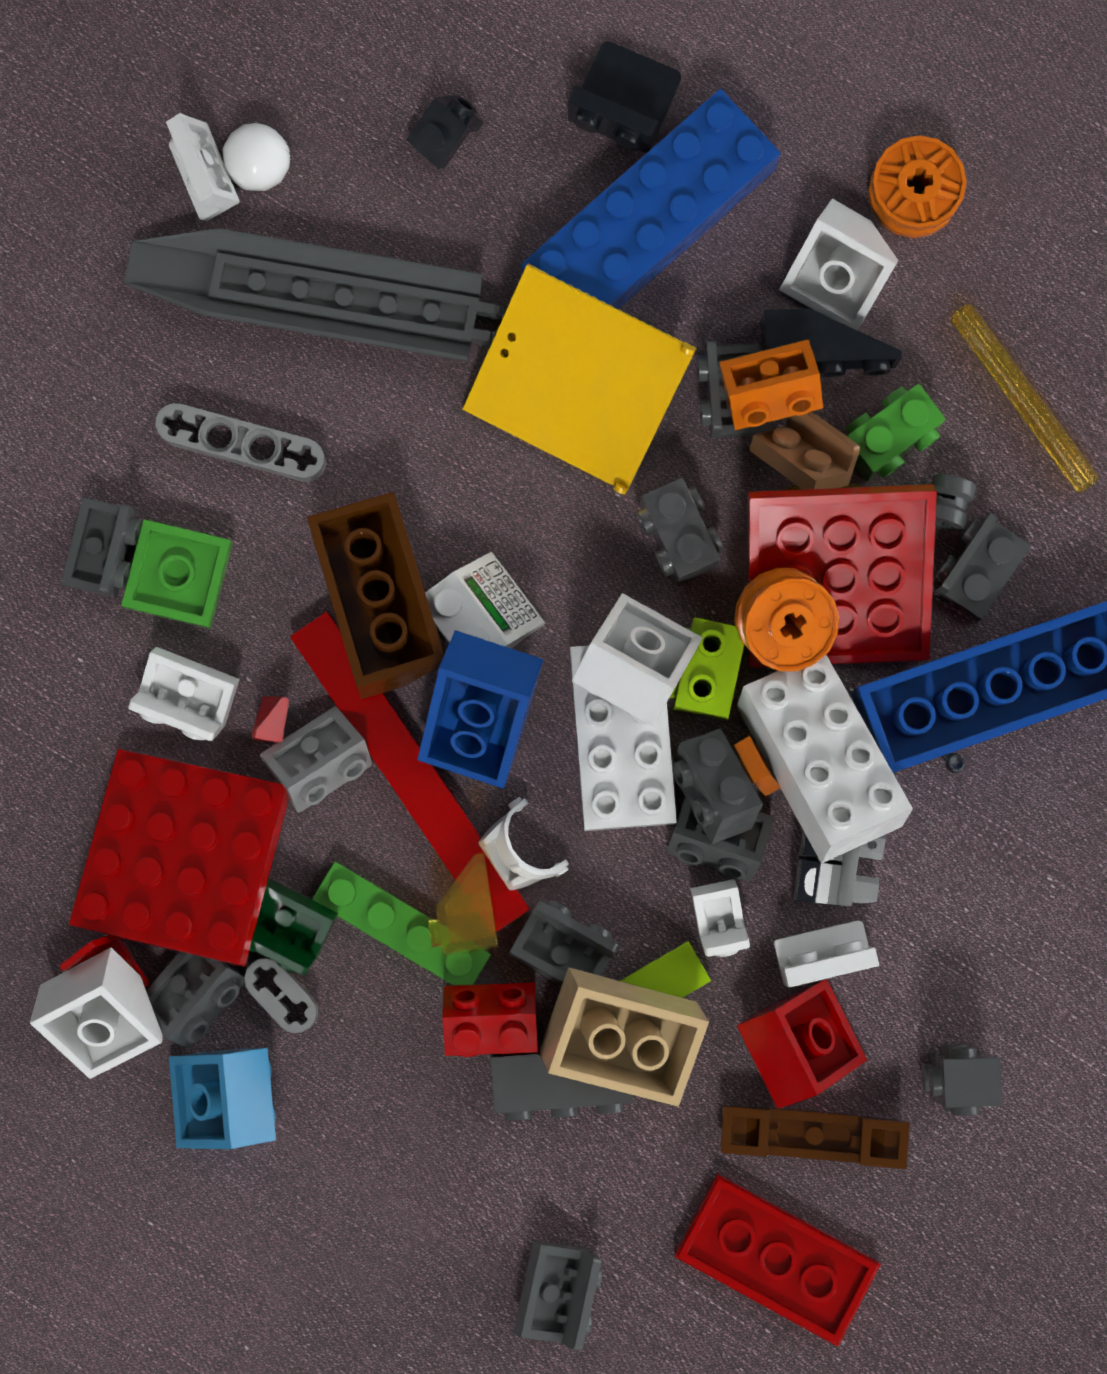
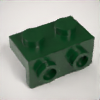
[249,878,338,975]

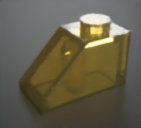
[428,853,498,956]

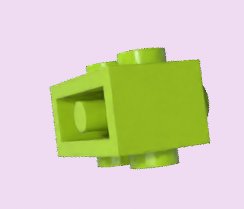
[669,617,744,721]

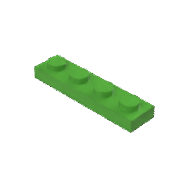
[312,861,491,986]

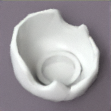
[222,123,290,191]

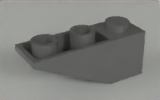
[490,1051,633,1121]

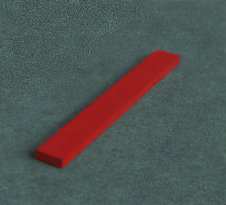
[289,611,530,935]

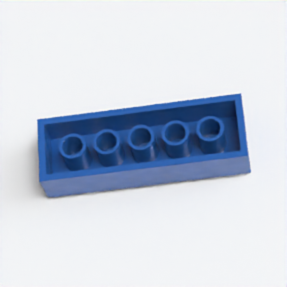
[521,88,781,309]
[851,601,1107,773]

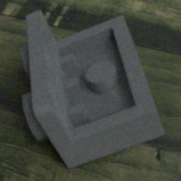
[697,341,765,438]
[61,497,142,599]
[508,900,619,986]
[513,1240,602,1351]

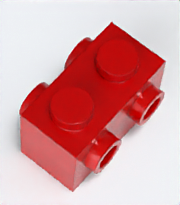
[442,982,538,1057]

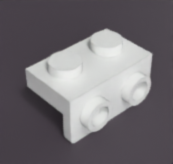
[128,647,240,741]

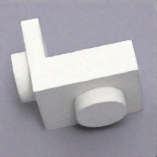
[690,879,750,957]

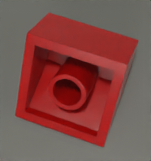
[736,979,868,1109]

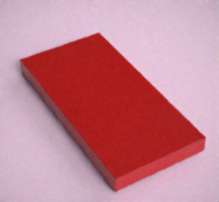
[674,1173,881,1347]

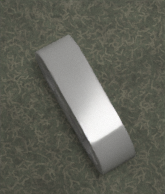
[244,958,319,1033]

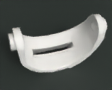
[478,797,569,890]

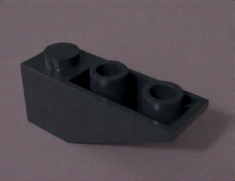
[760,308,902,378]

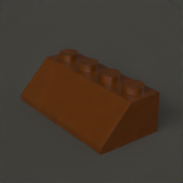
[306,491,444,699]

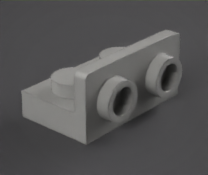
[260,706,372,813]

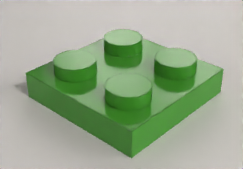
[121,519,233,629]

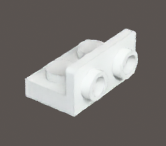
[166,113,240,221]
[774,920,879,987]

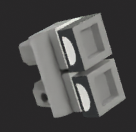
[792,829,886,907]

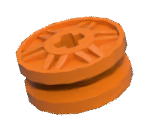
[867,135,967,238]
[734,568,840,671]

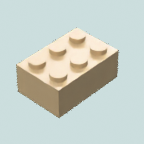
[539,967,709,1107]

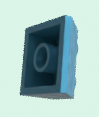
[169,1048,276,1149]

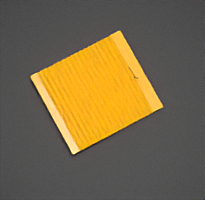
[462,264,697,495]

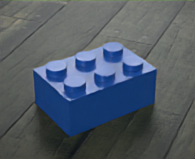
[417,630,544,789]

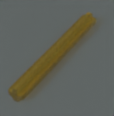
[951,304,1099,493]

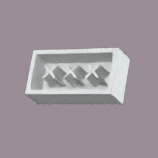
[570,645,677,831]
[737,655,913,864]

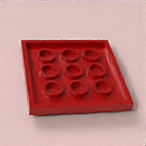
[747,484,937,667]
[69,749,289,967]

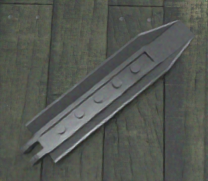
[124,228,508,362]

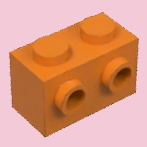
[719,339,823,430]

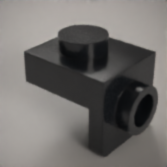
[406,95,483,169]

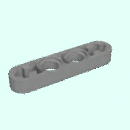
[155,403,326,482]

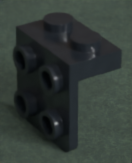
[568,42,681,153]

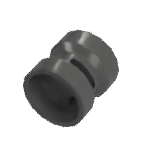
[931,474,977,531]

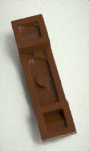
[720,1105,910,1170]

